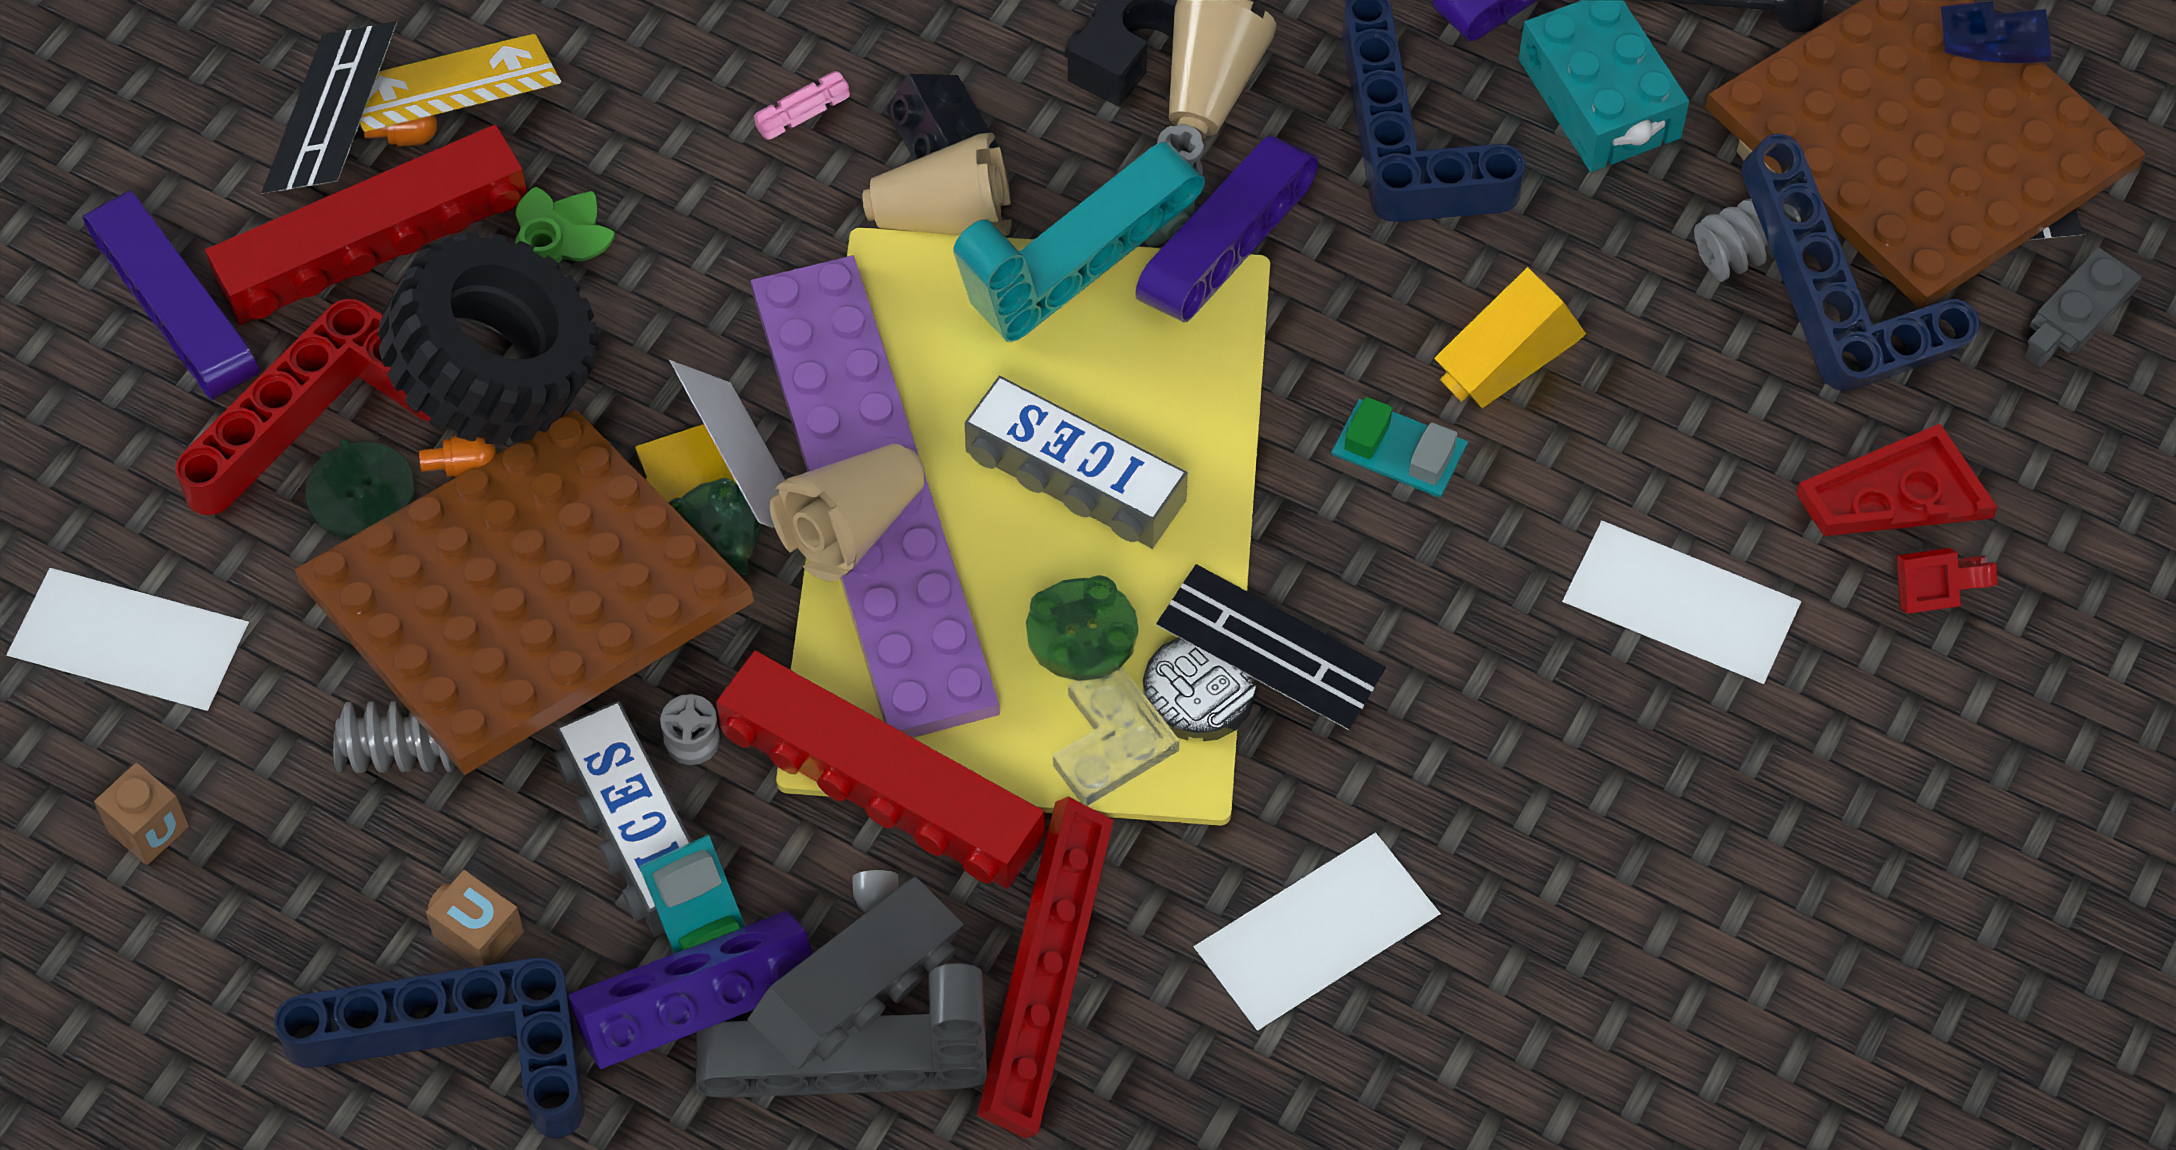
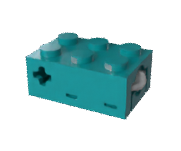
[1518,0,1689,173]

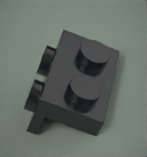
[887,74,999,160]

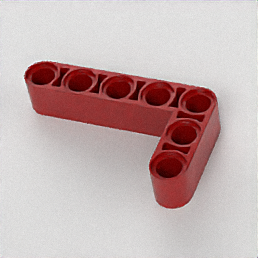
[175,299,431,515]

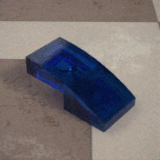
[1941,1,2051,63]

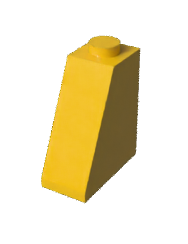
[1434,267,1586,408]

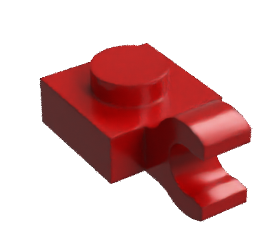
[1897,548,1998,614]

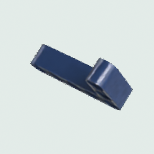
[1342,0,1525,222]
[1742,133,1979,391]
[274,958,584,1138]

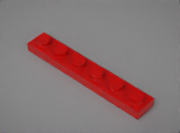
[977,796,1114,1138]

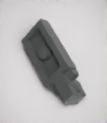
[2022,247,2142,369]

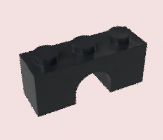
[1064,0,1177,107]

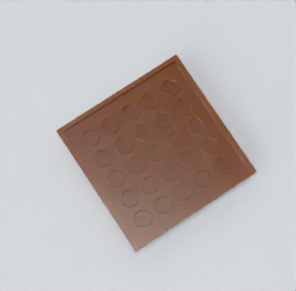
[1705,0,2145,309]
[295,409,754,775]

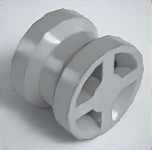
[660,694,720,765]

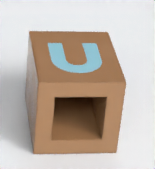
[94,762,189,865]
[426,870,524,967]

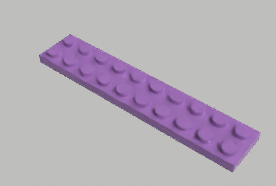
[751,255,1000,738]

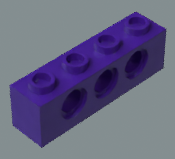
[567,910,813,1069]

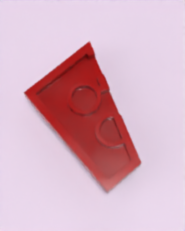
[1796,424,1998,536]

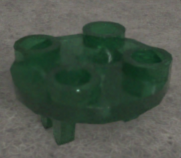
[305,439,417,541]
[668,478,760,575]
[1026,575,1139,683]

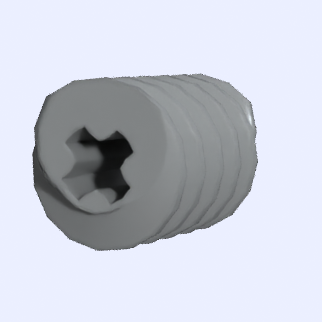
[1694,199,1801,282]
[333,701,455,773]

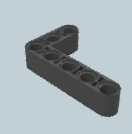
[696,963,987,1098]

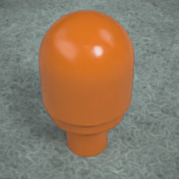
[364,115,437,147]
[419,435,497,478]

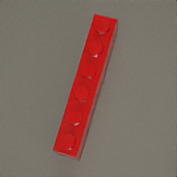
[205,124,527,326]
[716,650,1045,889]

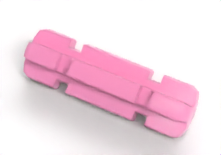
[754,71,850,140]

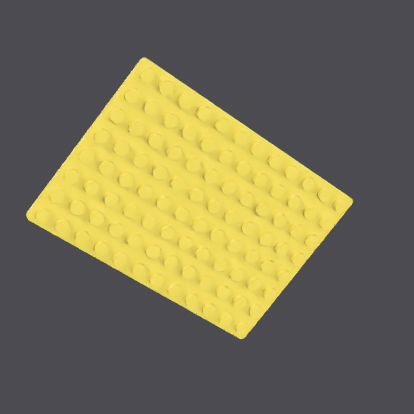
[776,228,1270,826]

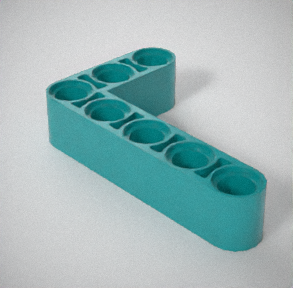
[953,142,1205,342]

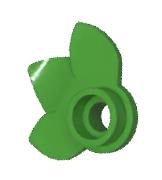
[515,187,615,263]

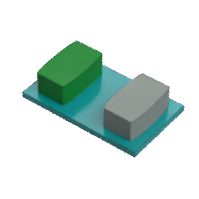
[1331,397,1468,498]
[639,835,745,953]

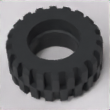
[378,232,599,444]

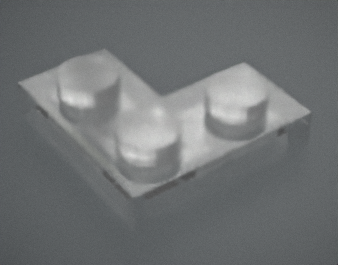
[1053,658,1180,806]

